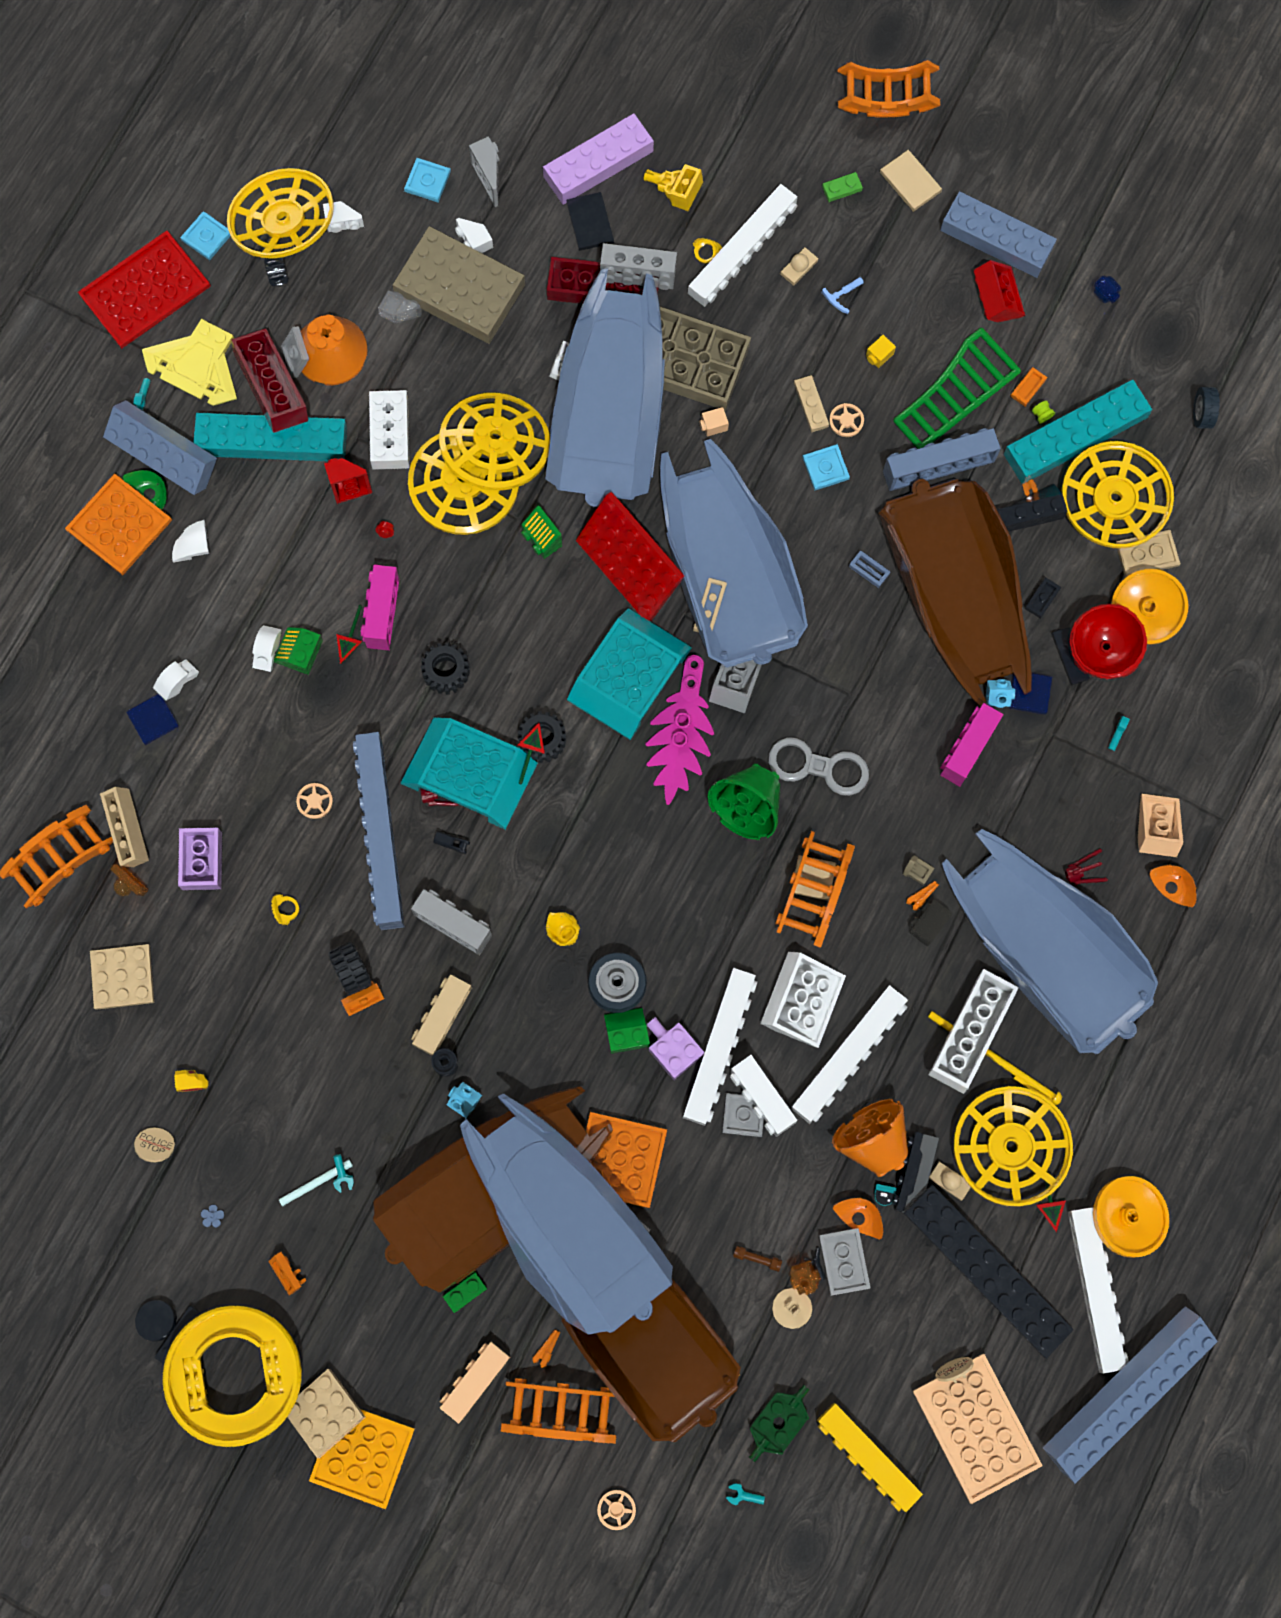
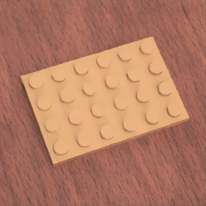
[912,1354,1042,1504]

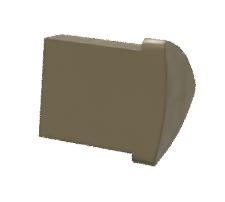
[903,855,934,886]

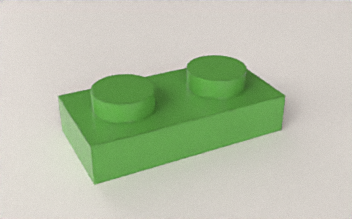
[822,172,863,202]

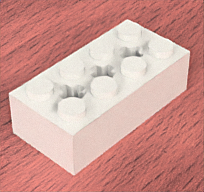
[369,390,410,469]
[730,1055,797,1137]

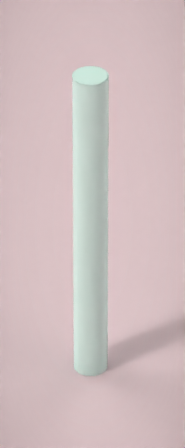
[279,1160,353,1206]

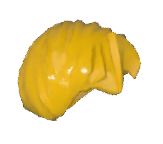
[546,912,580,946]

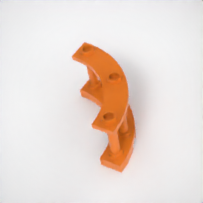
[838,60,940,117]
[0,805,113,908]
[776,831,855,947]
[501,1378,616,1444]

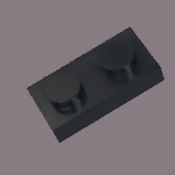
[1025,578,1061,619]

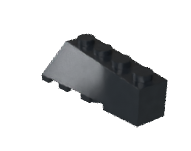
[997,484,1068,532]

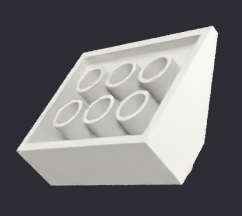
[760,952,846,1048]

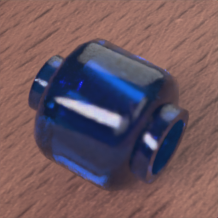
[1094,276,1121,303]

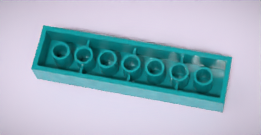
[1003,380,1152,484]
[194,413,347,461]

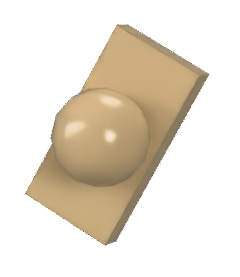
[780,248,818,286]
[929,1162,971,1201]

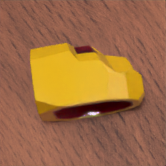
[175,1070,209,1092]

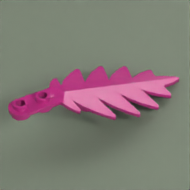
[646,655,714,805]

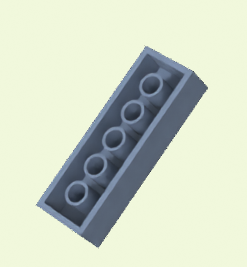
[940,191,1057,278]
[103,400,217,495]
[883,428,1001,491]

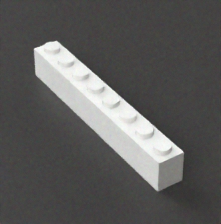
[688,184,797,307]
[683,968,757,1126]
[792,985,908,1124]
[1068,1207,1129,1373]

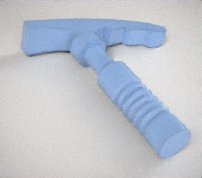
[822,277,863,314]

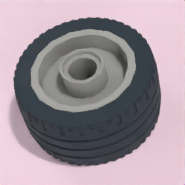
[588,953,647,1013]

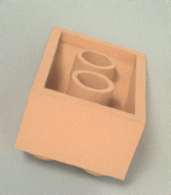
[1138,794,1183,857]

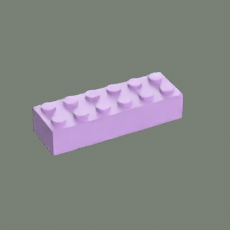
[543,114,654,205]

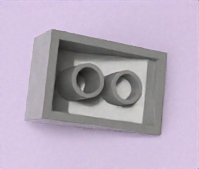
[469,136,500,207]
[709,660,762,713]

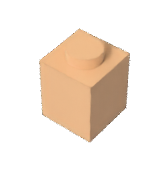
[699,407,729,437]

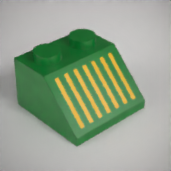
[521,506,562,559]
[274,627,323,675]

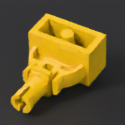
[644,164,703,211]

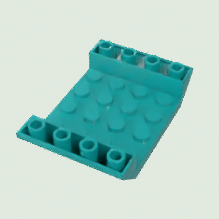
[567,608,692,740]
[401,718,538,830]

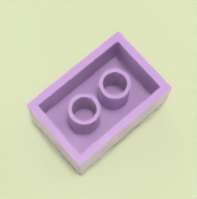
[178,828,222,890]

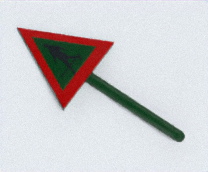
[336,605,363,664]
[517,723,545,785]
[1037,1171,1066,1233]

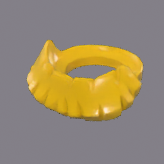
[693,238,722,263]
[271,894,299,925]

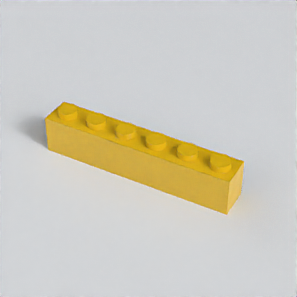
[817,1403,923,1512]

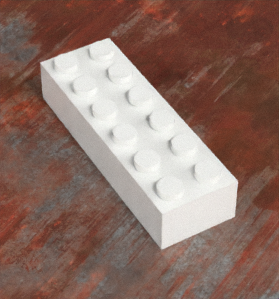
[928,969,1019,1094]

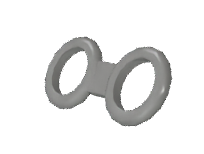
[768,738,869,796]

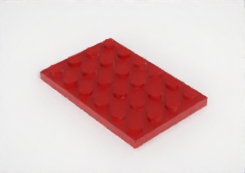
[78,231,211,349]
[576,492,685,621]

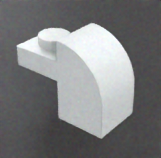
[252,625,281,672]
[153,660,199,701]

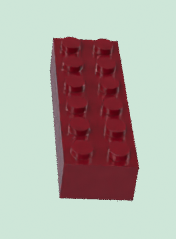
[547,257,659,304]
[231,328,308,433]

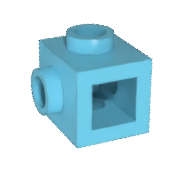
[986,679,1015,708]
[447,1082,482,1118]

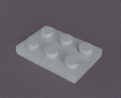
[819,1228,870,1296]

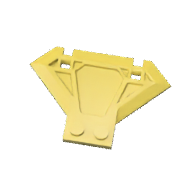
[142,319,237,406]

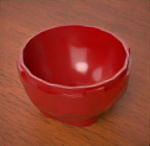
[1070,604,1147,680]

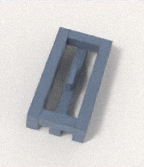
[849,550,890,588]

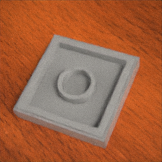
[281,326,309,378]
[722,1093,764,1137]

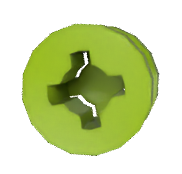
[1032,401,1055,423]

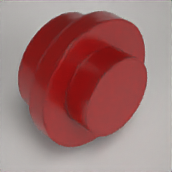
[376,521,394,538]

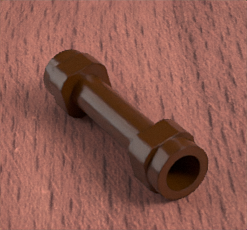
[733,1245,782,1272]

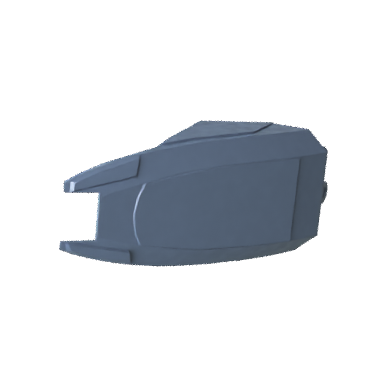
[545,268,665,506]
[660,439,808,668]
[942,829,1158,1054]
[460,1094,673,1334]

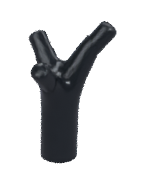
[804,1248,826,1281]

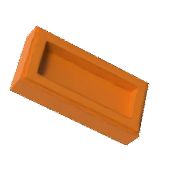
[1010,367,1047,407]

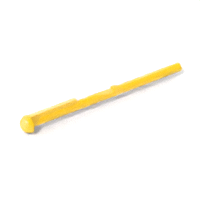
[928,1011,1062,1105]

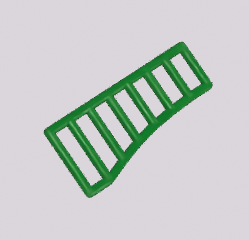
[893,328,1021,449]

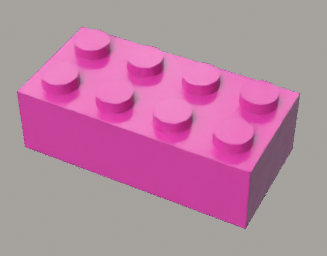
[361,565,400,651]
[940,703,1004,787]

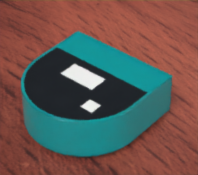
[874,1184,896,1206]

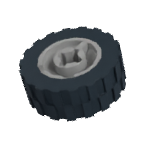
[1193,387,1220,429]

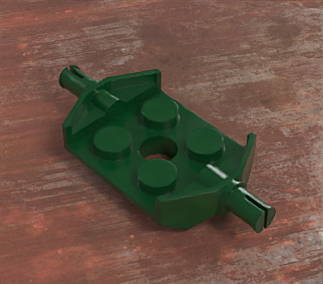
[749,1385,810,1463]

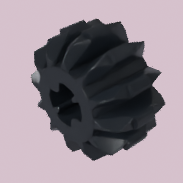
[264,257,288,286]

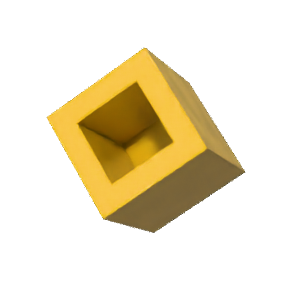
[866,335,896,368]

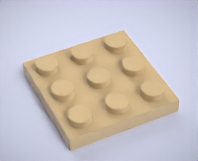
[90,944,154,1010]
[288,1369,366,1458]

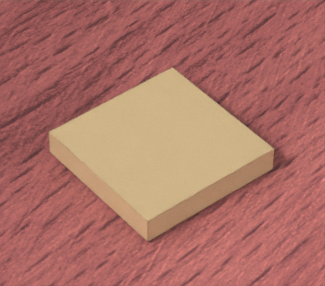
[792,855,836,901]

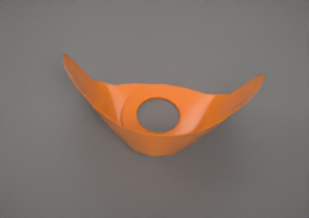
[1149,865,1197,907]
[833,1198,883,1240]

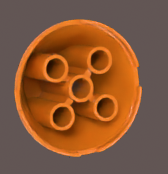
[300,314,368,385]
[832,1099,908,1177]

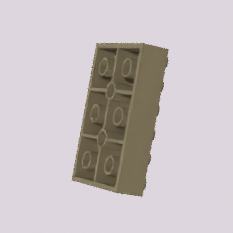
[393,226,525,344]
[660,307,751,411]

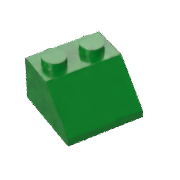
[604,1008,650,1054]

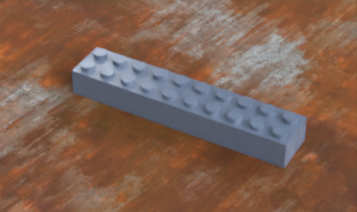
[353,732,405,930]
[1043,1306,1218,1484]

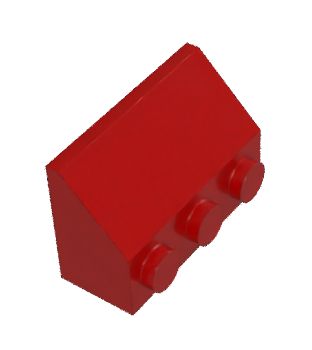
[974,260,1025,322]
[324,458,372,504]

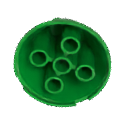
[708,764,780,840]

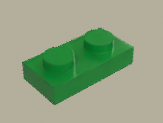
[443,1272,487,1313]

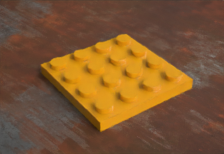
[309,1409,415,1509]

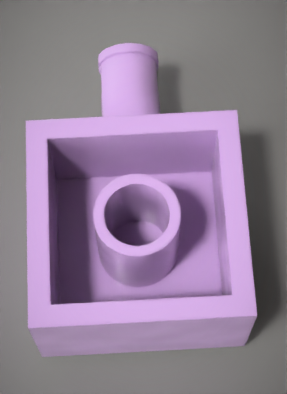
[646,1017,704,1080]

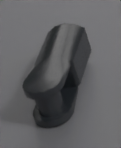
[433,831,470,854]

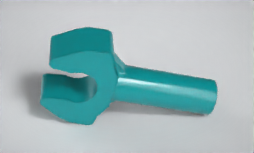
[133,378,151,411]
[1108,716,1130,751]
[333,1154,354,1193]
[726,1483,765,1505]

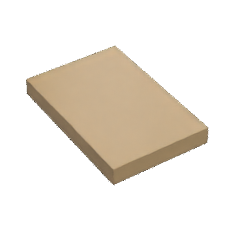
[880,150,942,212]
[1115,530,1180,578]

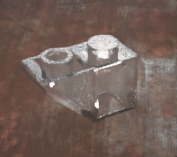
[378,290,422,324]

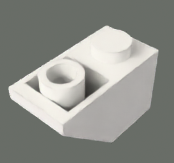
[323,201,364,233]
[455,218,493,253]

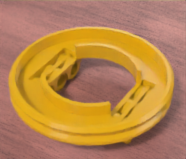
[163,1306,302,1447]

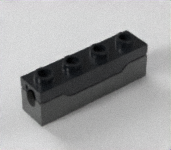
[892,1132,939,1213]

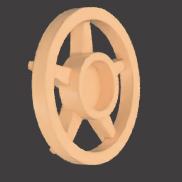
[829,403,864,437]
[296,783,333,819]
[597,1490,636,1530]

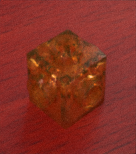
[790,1260,821,1295]

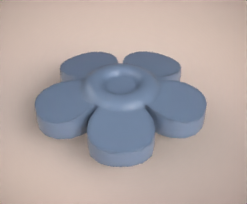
[201,1205,224,1228]

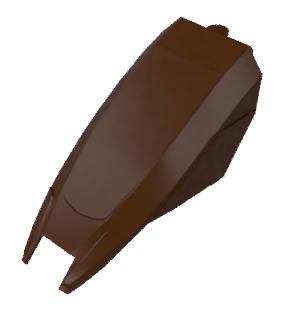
[879,478,1032,706]
[373,1086,613,1293]
[561,1279,741,1442]

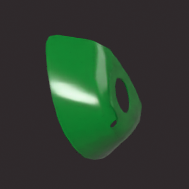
[123,470,166,510]

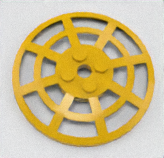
[227,168,334,258]
[439,393,550,490]
[408,428,519,535]
[1062,441,1174,548]
[954,1086,1073,1206]

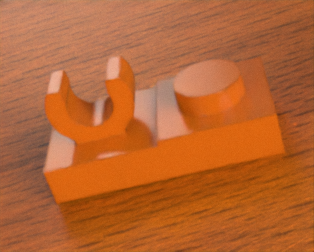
[341,981,384,1016]
[268,1252,306,1296]

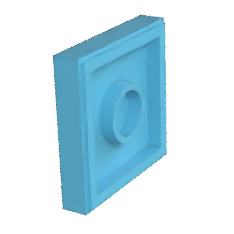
[404,158,451,203]
[180,211,231,260]
[802,444,850,491]

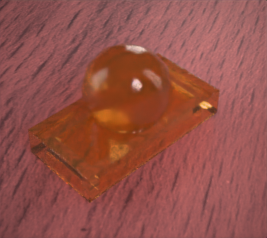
[110,864,148,896]

